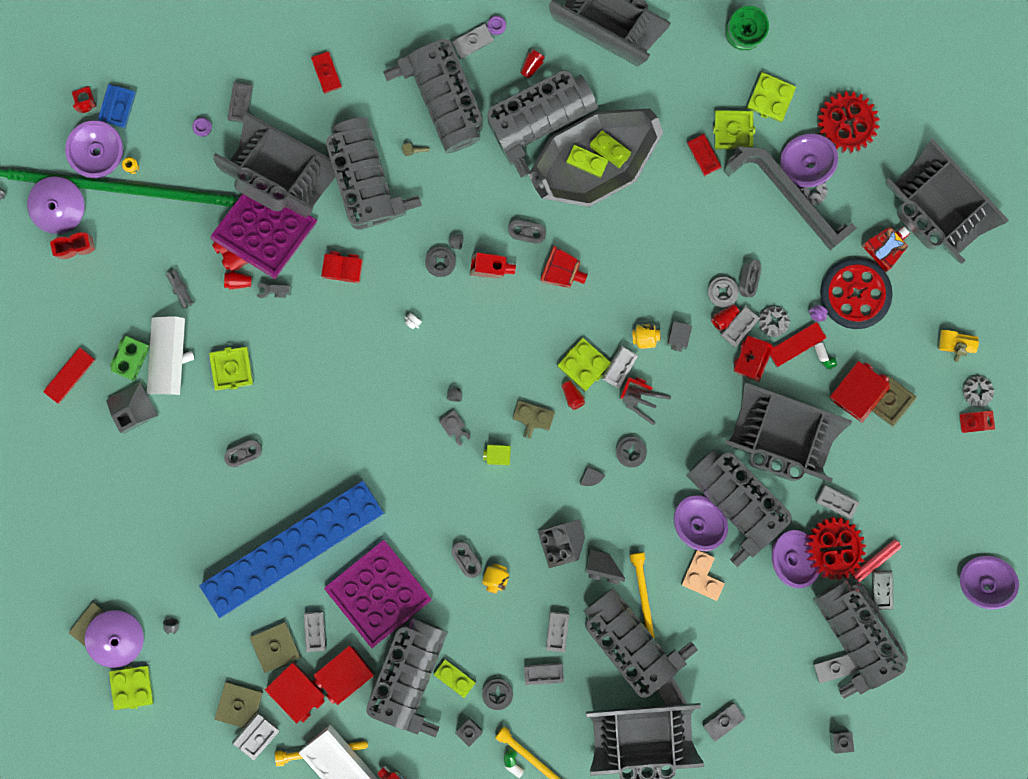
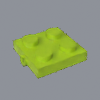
[747,72,796,123]
[713,111,755,150]
[557,338,611,392]
[209,347,254,391]
[109,665,154,710]

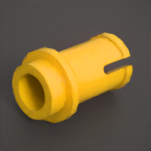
[122,157,139,174]

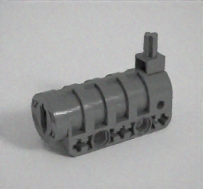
[383,39,483,153]
[487,71,598,178]
[326,117,422,230]
[686,449,792,568]
[813,579,908,699]
[583,587,698,698]
[366,618,448,738]

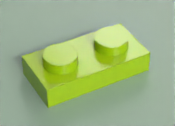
[590,131,631,168]
[566,145,608,178]
[434,659,476,698]

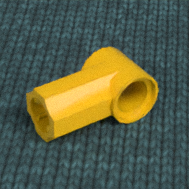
[938,330,979,353]

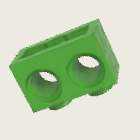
[110,336,150,381]

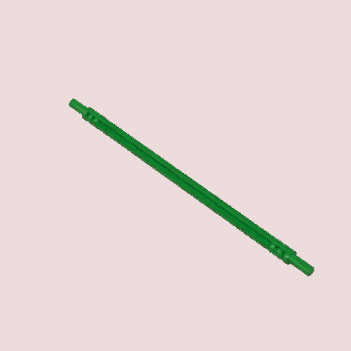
[0,168,239,207]

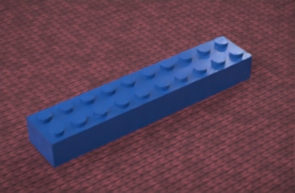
[199,481,385,618]

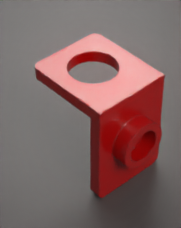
[72,87,97,113]
[619,377,653,400]
[960,411,995,433]

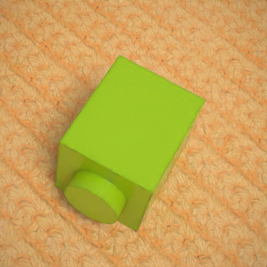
[483,445,511,466]

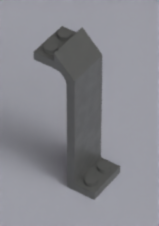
[724,146,857,251]

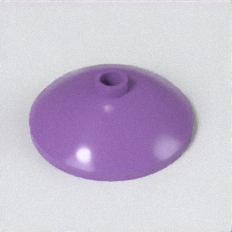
[65,121,123,178]
[780,134,838,187]
[27,177,85,234]
[673,496,728,551]
[772,530,819,588]
[960,556,1019,610]
[85,610,144,668]

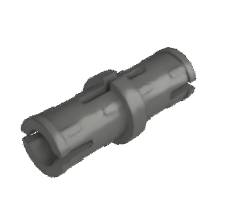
[166,270,194,309]

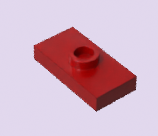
[311,51,342,94]
[687,134,721,177]

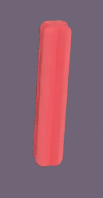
[853,540,901,582]

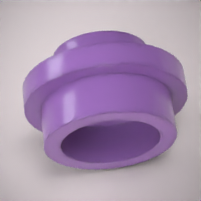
[487,16,506,35]
[192,118,212,137]
[809,305,828,322]

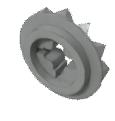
[797,182,828,206]
[708,277,739,307]
[759,306,790,337]
[963,376,995,407]

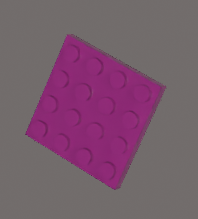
[210,194,317,279]
[324,540,432,649]

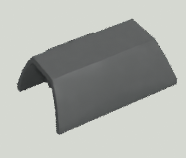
[549,0,671,66]
[213,112,343,218]
[885,138,1009,264]
[724,383,852,482]
[586,703,704,779]

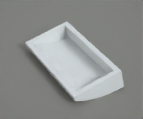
[147,317,185,395]
[299,725,378,779]

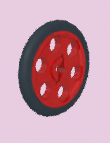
[820,258,893,329]

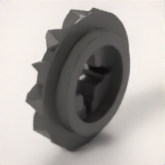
[425,247,456,277]
[616,437,647,468]
[482,679,513,710]

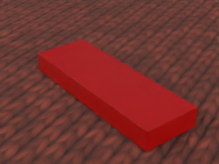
[770,322,826,367]
[43,348,95,404]

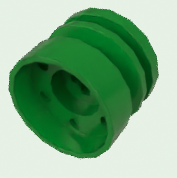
[725,6,769,51]

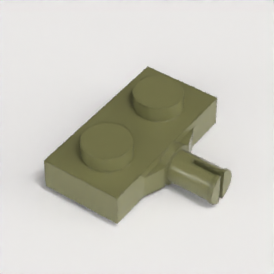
[513,401,555,439]

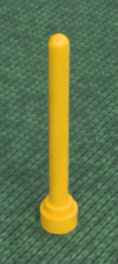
[629,552,655,639]
[495,726,561,779]
[275,741,368,767]

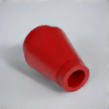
[520,49,545,79]
[224,271,251,290]
[711,304,740,331]
[561,381,586,410]

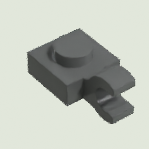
[257,283,292,299]

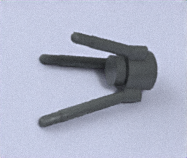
[622,388,671,425]

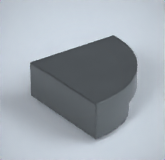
[580,467,605,486]

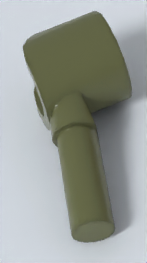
[402,143,429,156]
[954,342,967,362]

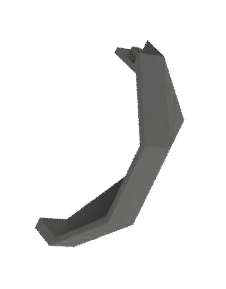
[529,108,663,207]

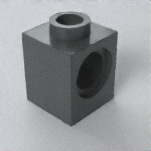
[667,321,692,352]
[455,717,483,747]
[829,730,855,754]

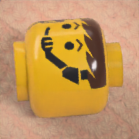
[632,323,661,349]
[482,564,510,594]

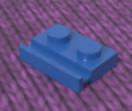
[98,84,136,129]

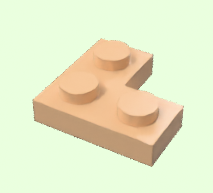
[681,550,725,601]

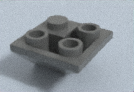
[106,382,158,434]
[538,519,585,568]
[585,550,625,585]

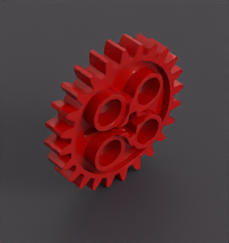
[817,91,880,154]
[805,517,866,580]

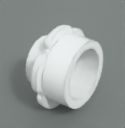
[404,312,422,329]

